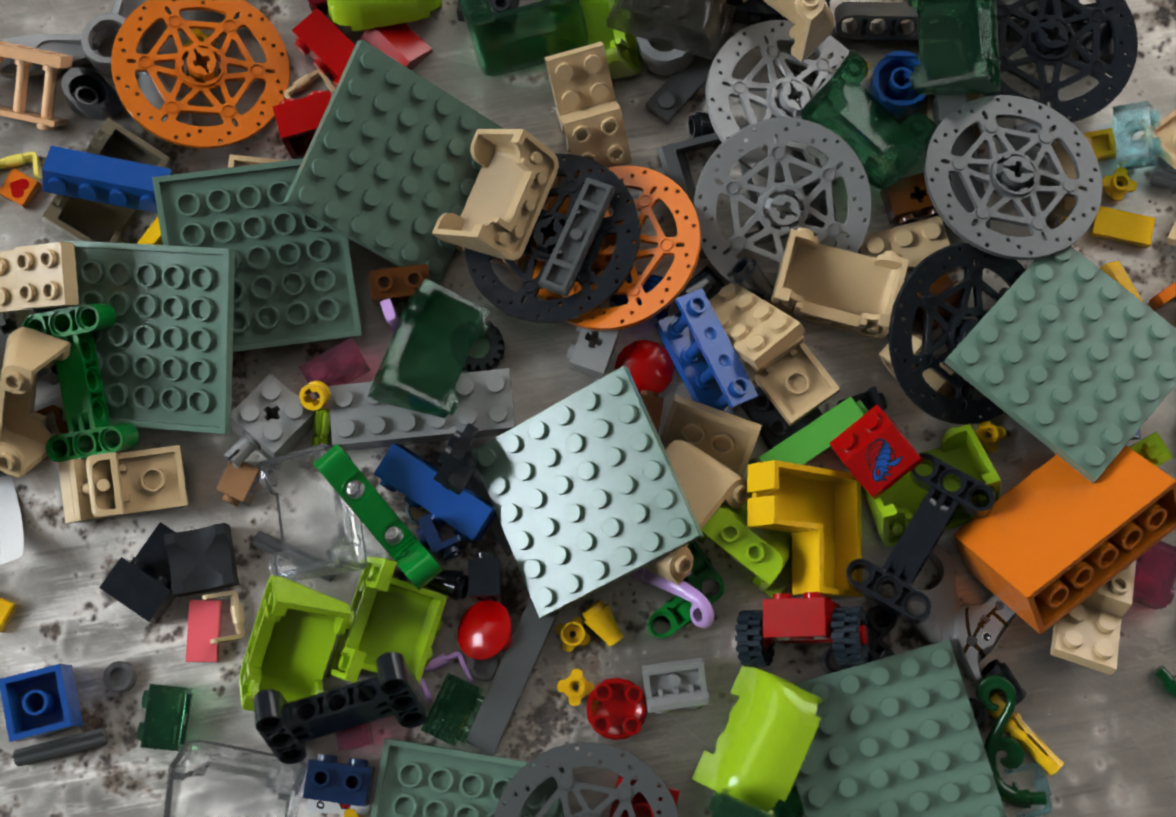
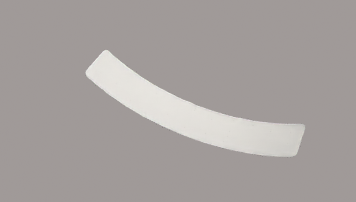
[0,474,24,565]

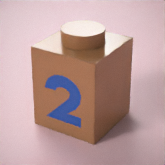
[216,462,265,507]

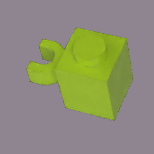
[1129,431,1173,467]

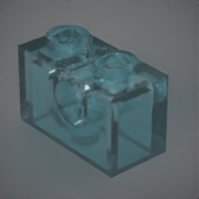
[1113,100,1163,170]

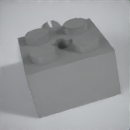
[223,374,316,469]

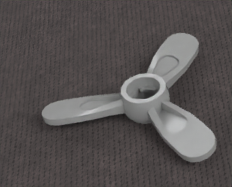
[0,0,193,144]

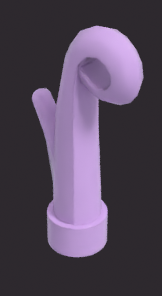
[630,568,714,628]

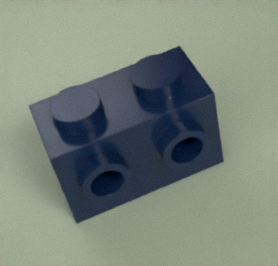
[302,754,375,807]

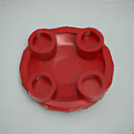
[615,340,674,394]
[457,600,512,660]
[586,677,647,740]

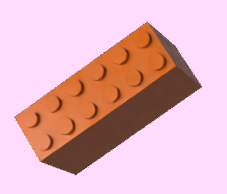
[953,445,1176,635]

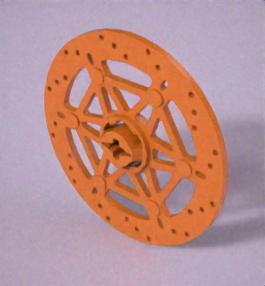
[111,0,290,149]
[529,166,701,331]

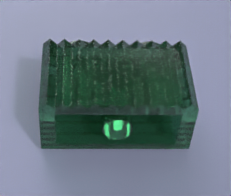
[421,673,485,746]
[137,684,193,751]

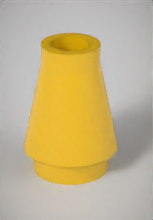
[581,599,624,647]

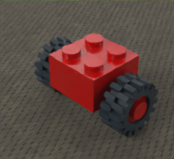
[735,592,870,667]

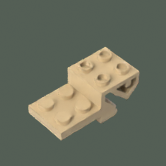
[544,42,632,177]
[0,242,79,312]
[738,301,840,426]
[58,445,189,524]
[1050,560,1136,676]

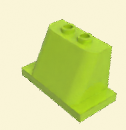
[697,502,792,599]
[327,556,448,683]

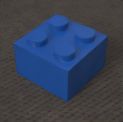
[0,664,84,742]

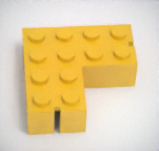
[747,460,862,599]

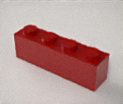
[292,8,355,87]

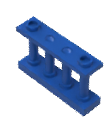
[654,288,758,416]

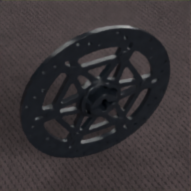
[961,0,1138,123]
[464,153,640,323]
[888,243,1026,425]

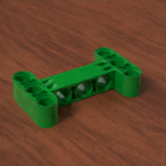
[22,303,139,462]

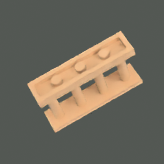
[0,41,73,131]

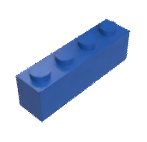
[42,146,172,213]
[374,443,496,542]

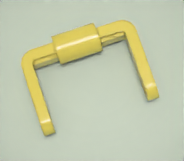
[0,151,42,181]

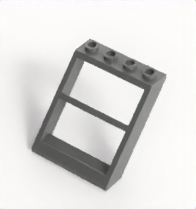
[657,118,837,259]

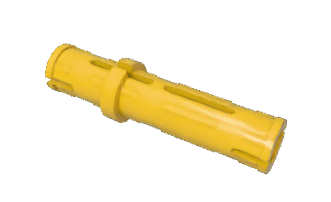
[985,692,1064,776]

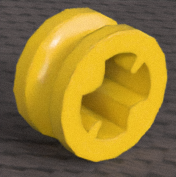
[299,380,331,411]

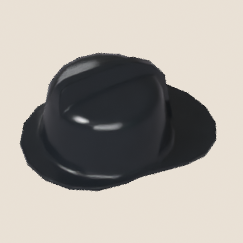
[61,67,124,120]

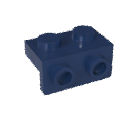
[416,514,466,562]

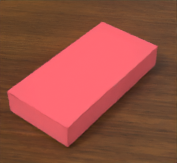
[186,600,222,662]

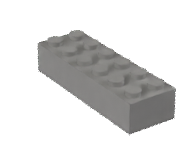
[328,368,516,451]

